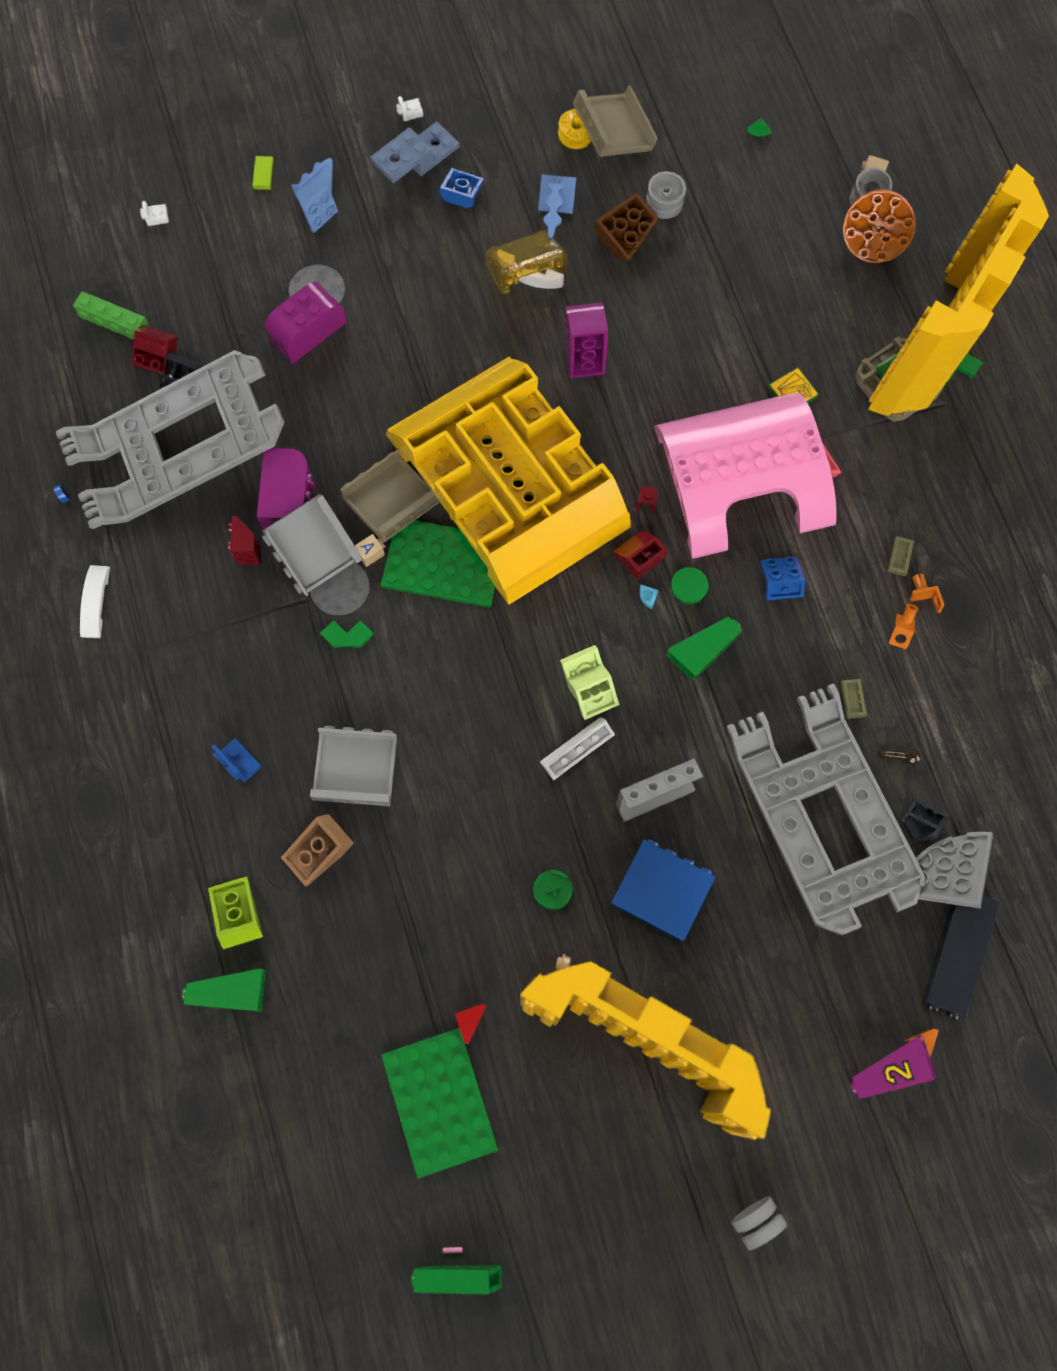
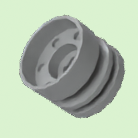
[849,168,892,205]

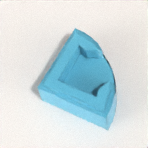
[639,585,658,609]

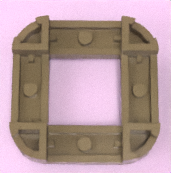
[855,337,944,422]

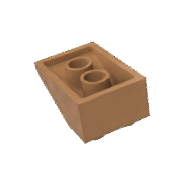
[281,814,354,887]

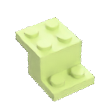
[560,645,619,720]

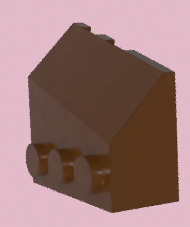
[594,192,658,262]

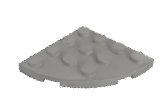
[916,832,993,908]

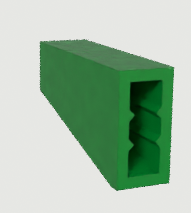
[666,617,742,681]
[182,969,267,1012]
[411,1265,501,1294]

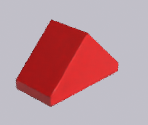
[455,1004,487,1045]

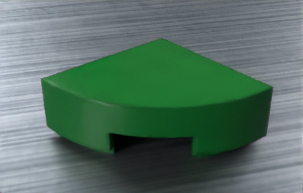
[747,118,771,137]

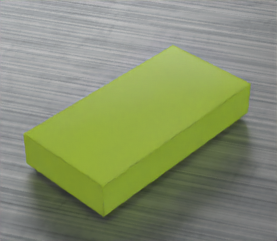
[253,156,274,190]

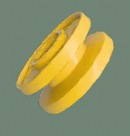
[558,109,591,149]

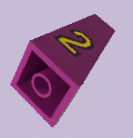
[851,1035,936,1099]

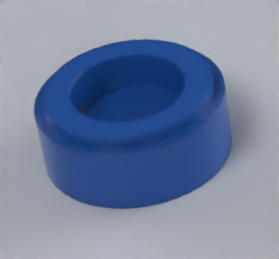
[53,484,70,503]

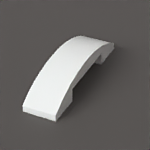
[498,251,564,289]
[80,565,110,638]

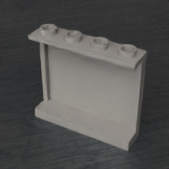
[262,494,363,596]
[310,726,397,806]
[616,759,703,822]

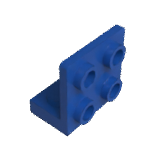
[760,557,806,600]
[211,738,261,783]

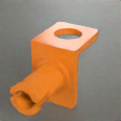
[909,574,944,613]
[889,604,918,649]

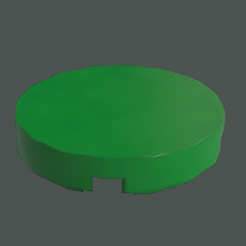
[671,567,708,604]
[533,870,573,910]

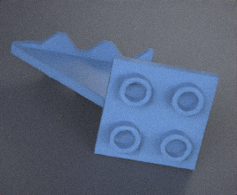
[291,158,338,233]
[538,175,576,239]

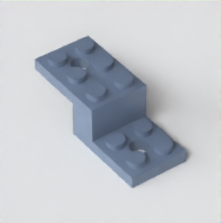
[370,121,459,183]

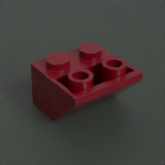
[131,325,178,374]
[228,516,261,565]
[613,530,668,580]

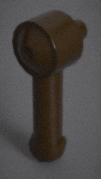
[878,749,921,765]

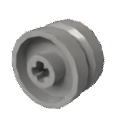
[646,171,686,219]
[731,1196,787,1250]

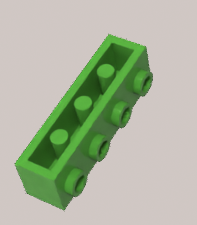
[73,291,149,339]

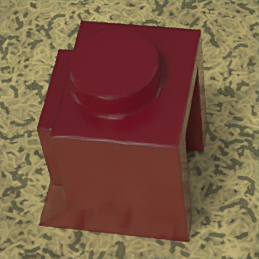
[636,486,658,513]

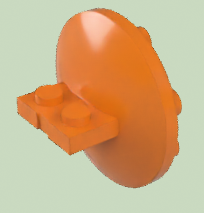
[843,189,916,263]

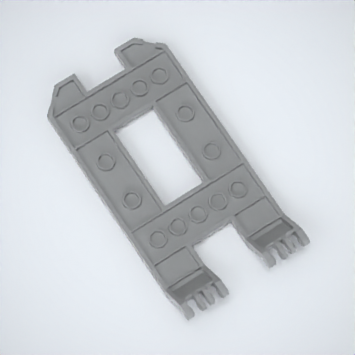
[56,350,284,529]
[726,684,925,935]

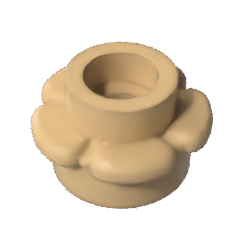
[556,954,571,970]

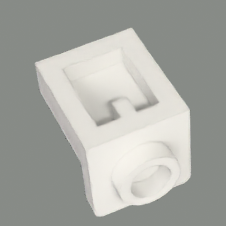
[396,96,423,121]
[140,201,169,226]

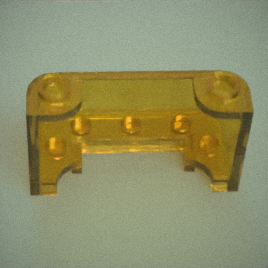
[485,230,568,294]

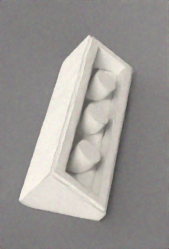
[540,717,615,780]

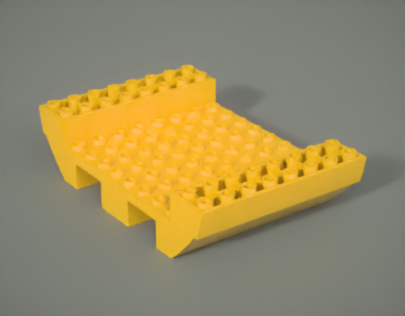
[868,164,1049,416]
[386,356,631,605]
[520,962,770,1140]

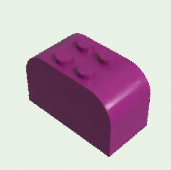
[265,282,347,365]
[564,302,608,378]
[257,448,315,530]

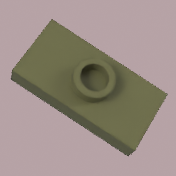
[887,536,914,576]
[840,679,867,719]

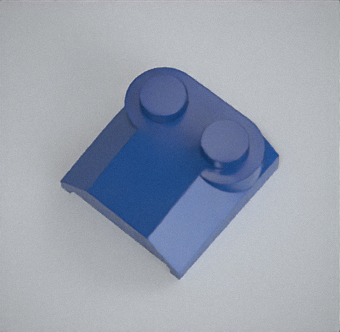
[440,168,484,208]

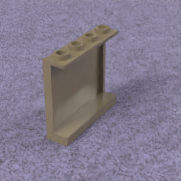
[573,85,658,157]
[340,449,440,543]

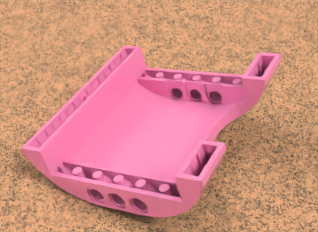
[654,392,836,559]

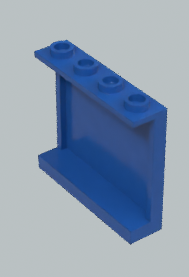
[610,839,715,943]

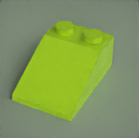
[208,876,263,949]

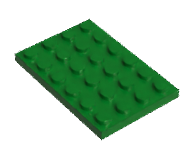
[381,520,495,608]
[381,1028,498,1178]

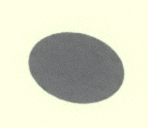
[289,265,345,303]
[310,562,369,615]

